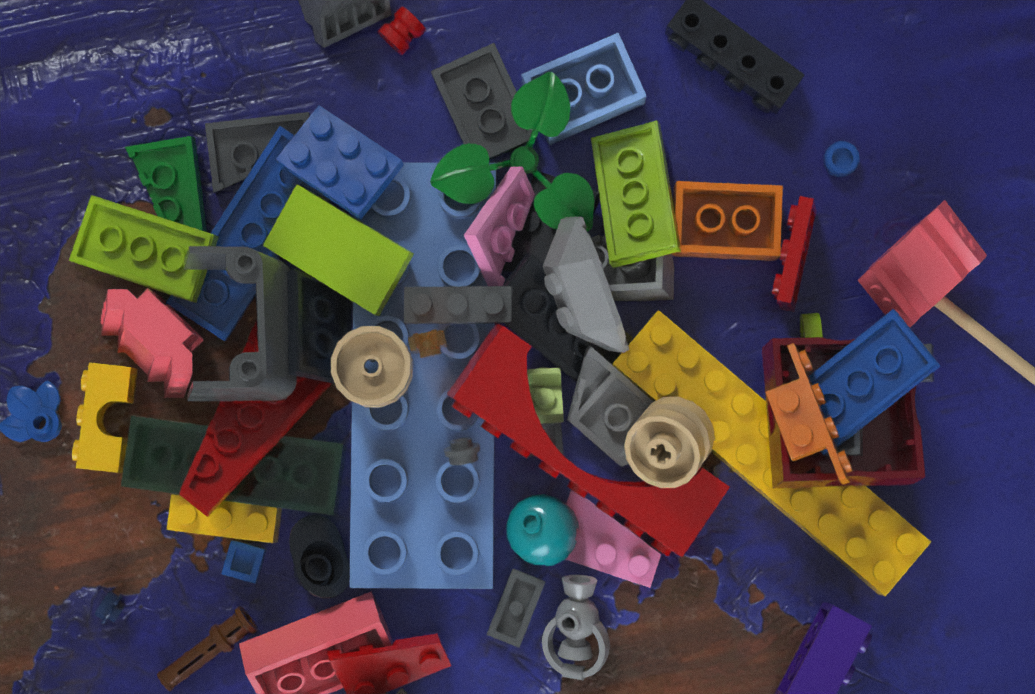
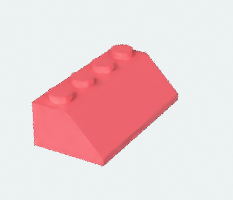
[239,591,393,694]

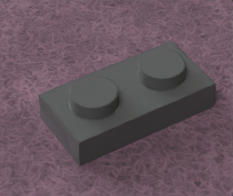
[487,568,546,648]

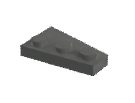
[205,112,310,193]

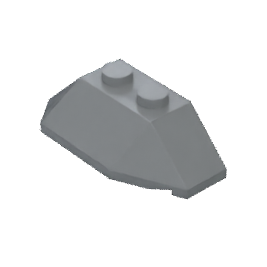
[543,217,630,353]

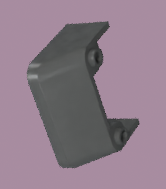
[184,246,297,401]

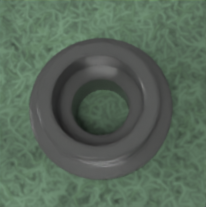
[444,438,480,465]

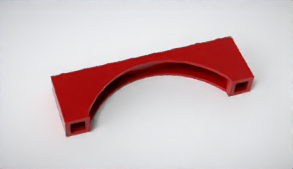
[447,324,730,557]

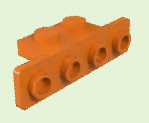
[766,343,853,485]

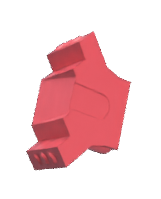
[858,200,987,327]
[101,288,204,398]

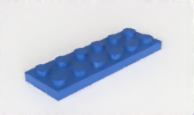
[166,126,321,341]

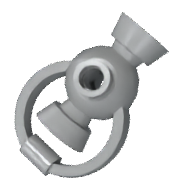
[542,574,610,681]

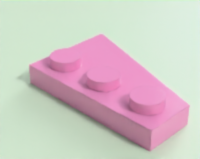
[464,167,535,286]
[565,490,661,588]

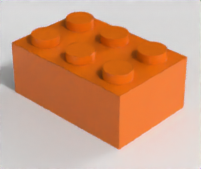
[672,181,783,261]

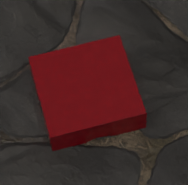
[762,337,925,489]

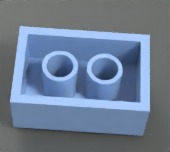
[521,33,647,145]

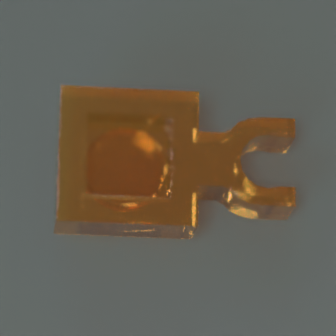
[408,329,448,358]

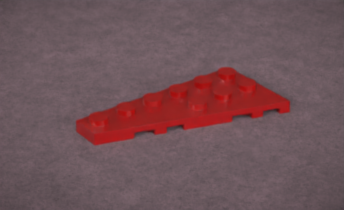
[179,320,333,517]

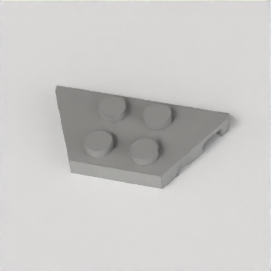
[567,346,654,467]

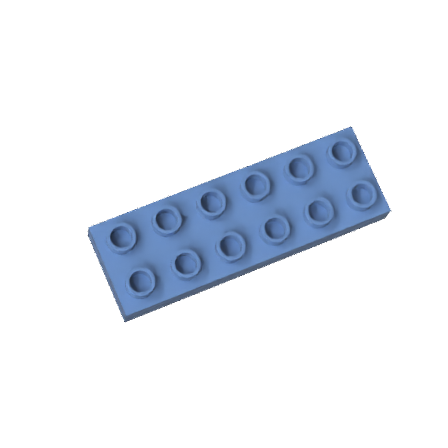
[350,162,497,589]

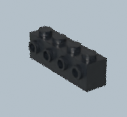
[665,0,805,114]

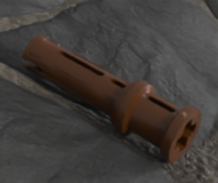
[157,606,258,691]

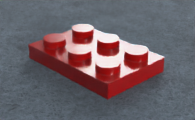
[772,196,817,312]

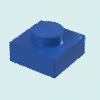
[221,540,267,584]

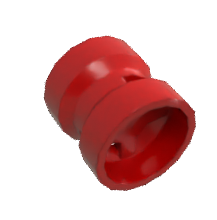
[378,6,426,55]

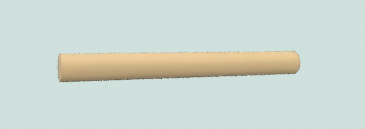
[934,296,1035,385]

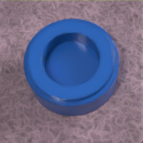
[823,141,860,177]

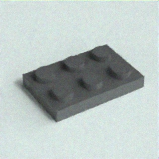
[431,43,537,161]

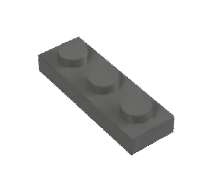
[404,286,513,324]

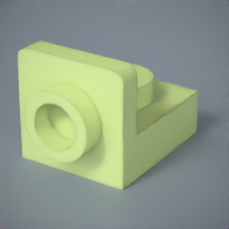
[527,367,564,424]

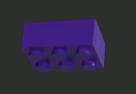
[774,601,872,694]

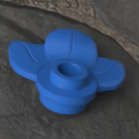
[0,380,62,442]

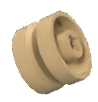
[331,326,413,408]
[624,397,715,488]

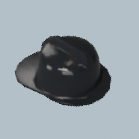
[289,515,350,599]

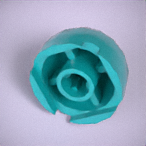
[506,494,579,566]

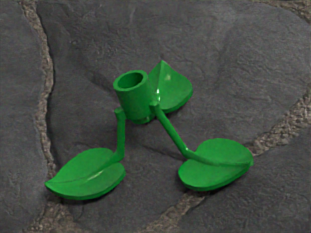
[430,72,594,231]

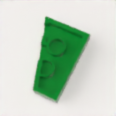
[125,136,207,232]

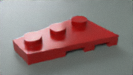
[327,633,451,694]

